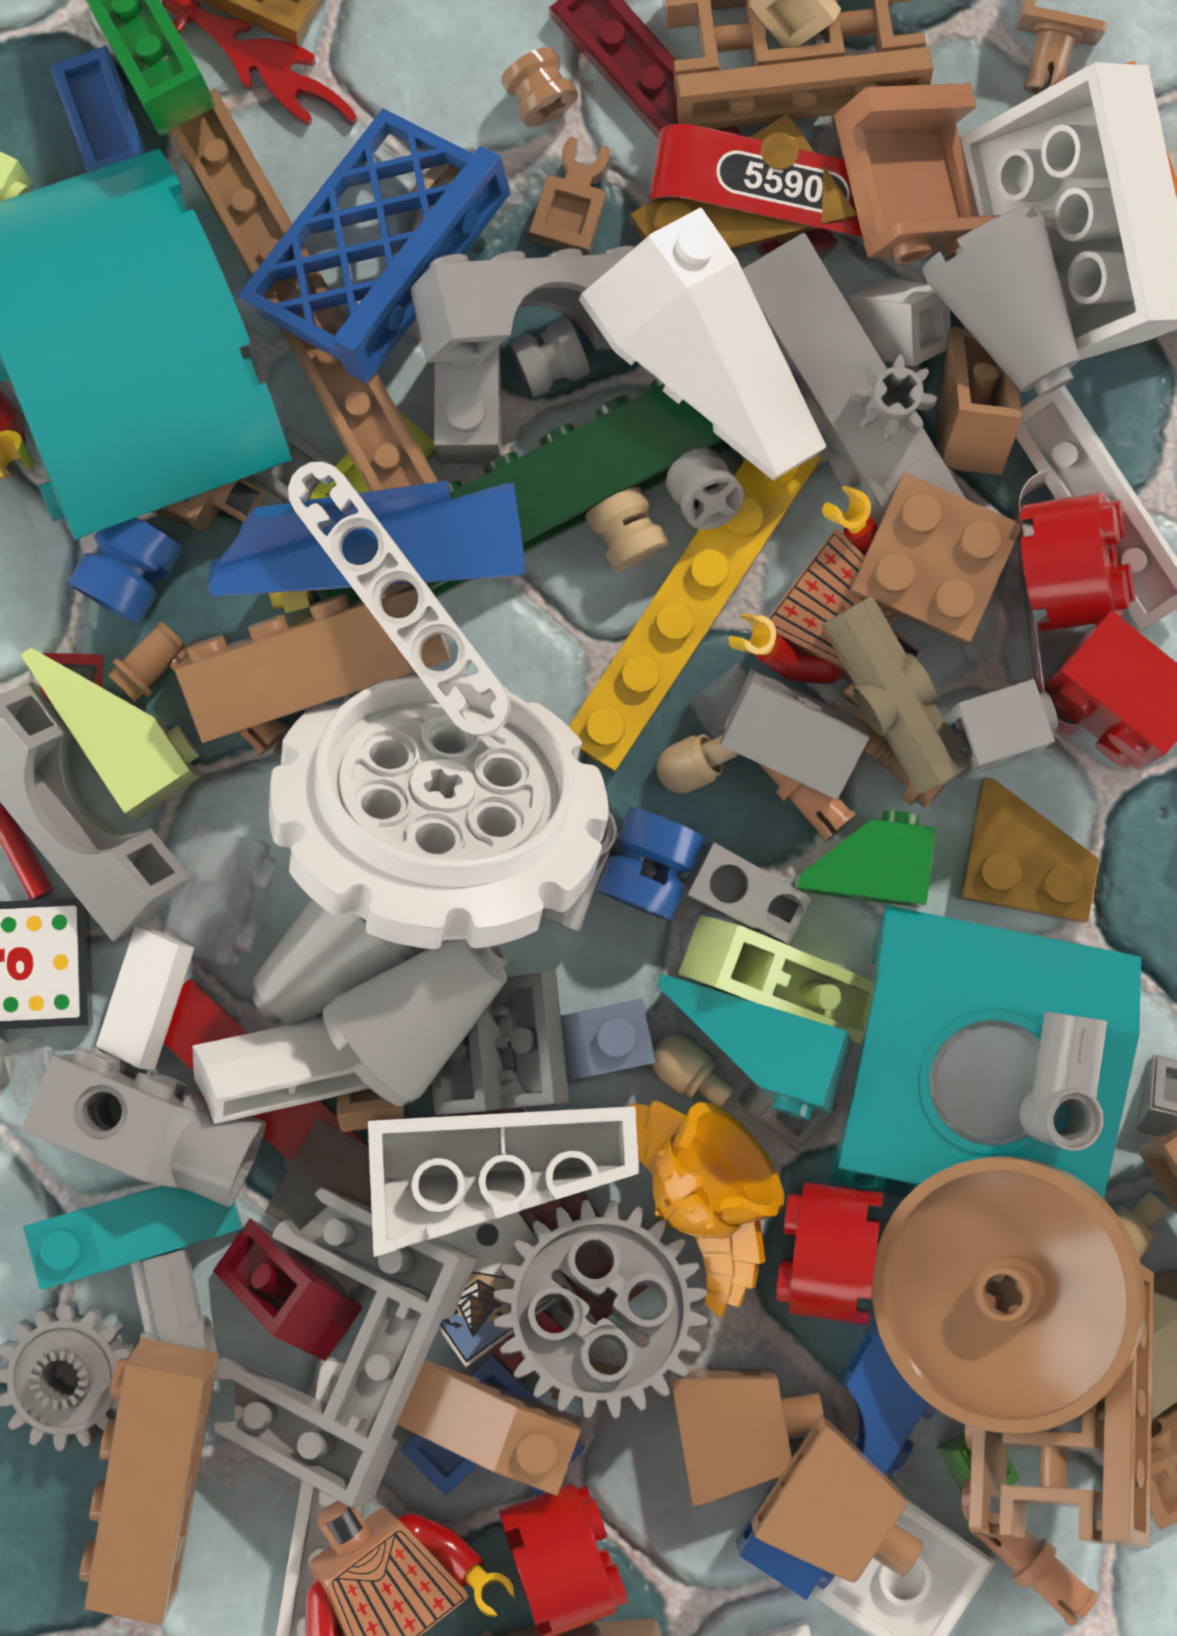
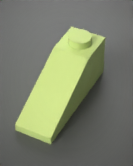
[20,648,200,819]
[678,915,874,1045]

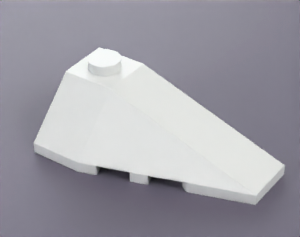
[578,208,827,481]

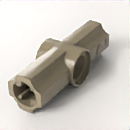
[821,596,970,793]

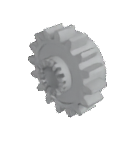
[0,1301,136,1451]

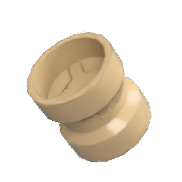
[585,487,669,573]

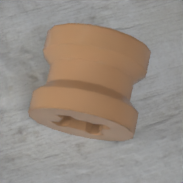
[501,47,578,127]

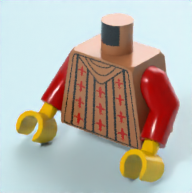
[729,486,920,684]
[305,1500,515,1636]

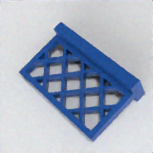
[237,108,511,384]

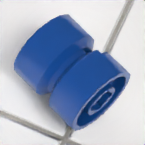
[67,517,184,625]
[596,807,706,922]

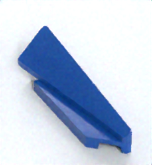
[208,481,526,597]

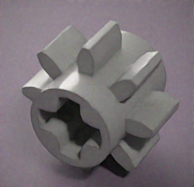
[852,355,937,442]

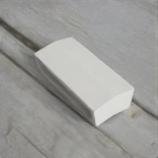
[192,1018,370,1124]

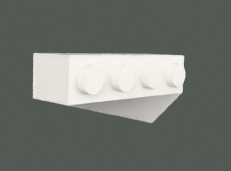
[368,1106,639,1257]

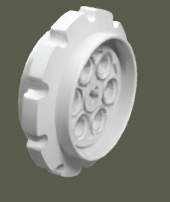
[269,673,608,949]

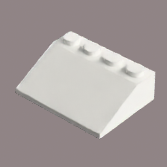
[960,62,1177,360]

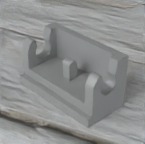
[720,669,870,800]

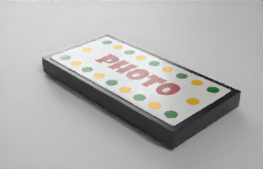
[0,898,93,1029]

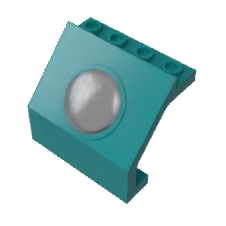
[829,905,1141,1199]

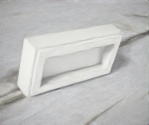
[96,926,194,1070]

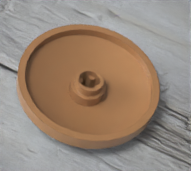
[872,1156,1146,1434]

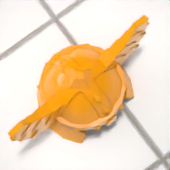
[628,1101,784,1317]

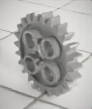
[493,1200,708,1420]

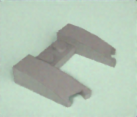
[214,1188,478,1507]

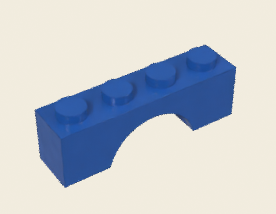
[736,1321,937,1600]

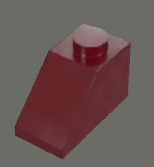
[213,1218,363,1361]

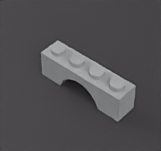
[410,246,635,362]
[0,682,191,941]

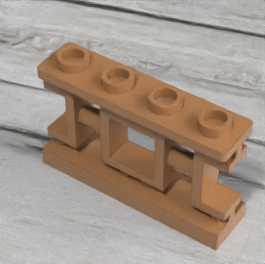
[662,0,933,129]
[962,1264,1154,1548]

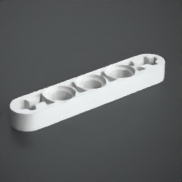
[288,462,511,736]

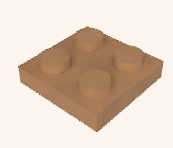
[849,472,1023,645]

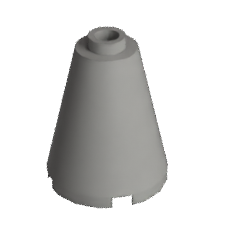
[922,205,1080,397]
[253,898,427,1025]
[323,939,508,1106]

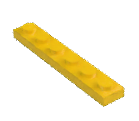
[569,455,822,773]

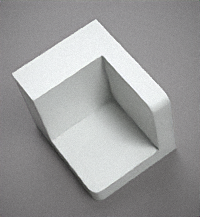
[850,278,951,366]

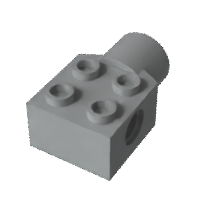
[21,1047,266,1207]

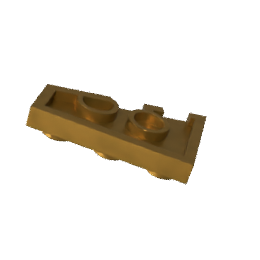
[630,113,857,255]

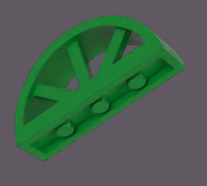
[85,0,216,137]

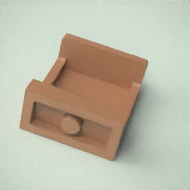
[834,83,1000,264]

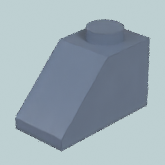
[561,998,656,1081]

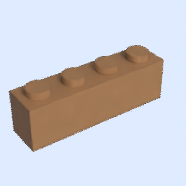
[174,582,451,743]
[79,1337,219,1626]

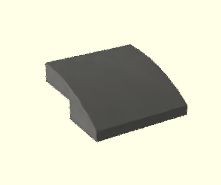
[431,972,569,1115]

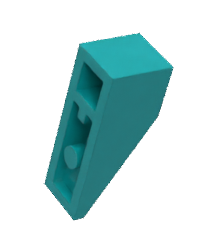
[657,974,854,1121]
[23,1185,243,1290]

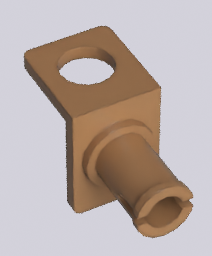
[1015,0,1107,95]

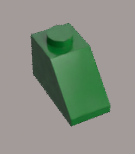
[793,810,936,908]

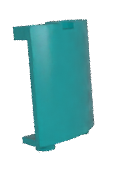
[0,148,292,540]

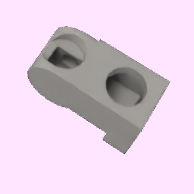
[682,843,812,945]

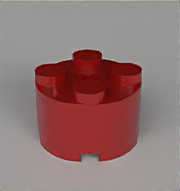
[1021,492,1136,632]
[776,1182,883,1325]
[498,1483,628,1636]

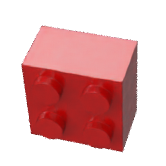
[1043,610,1177,769]

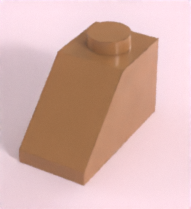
[936,326,1023,475]

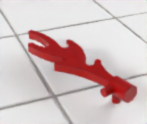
[162,0,357,125]

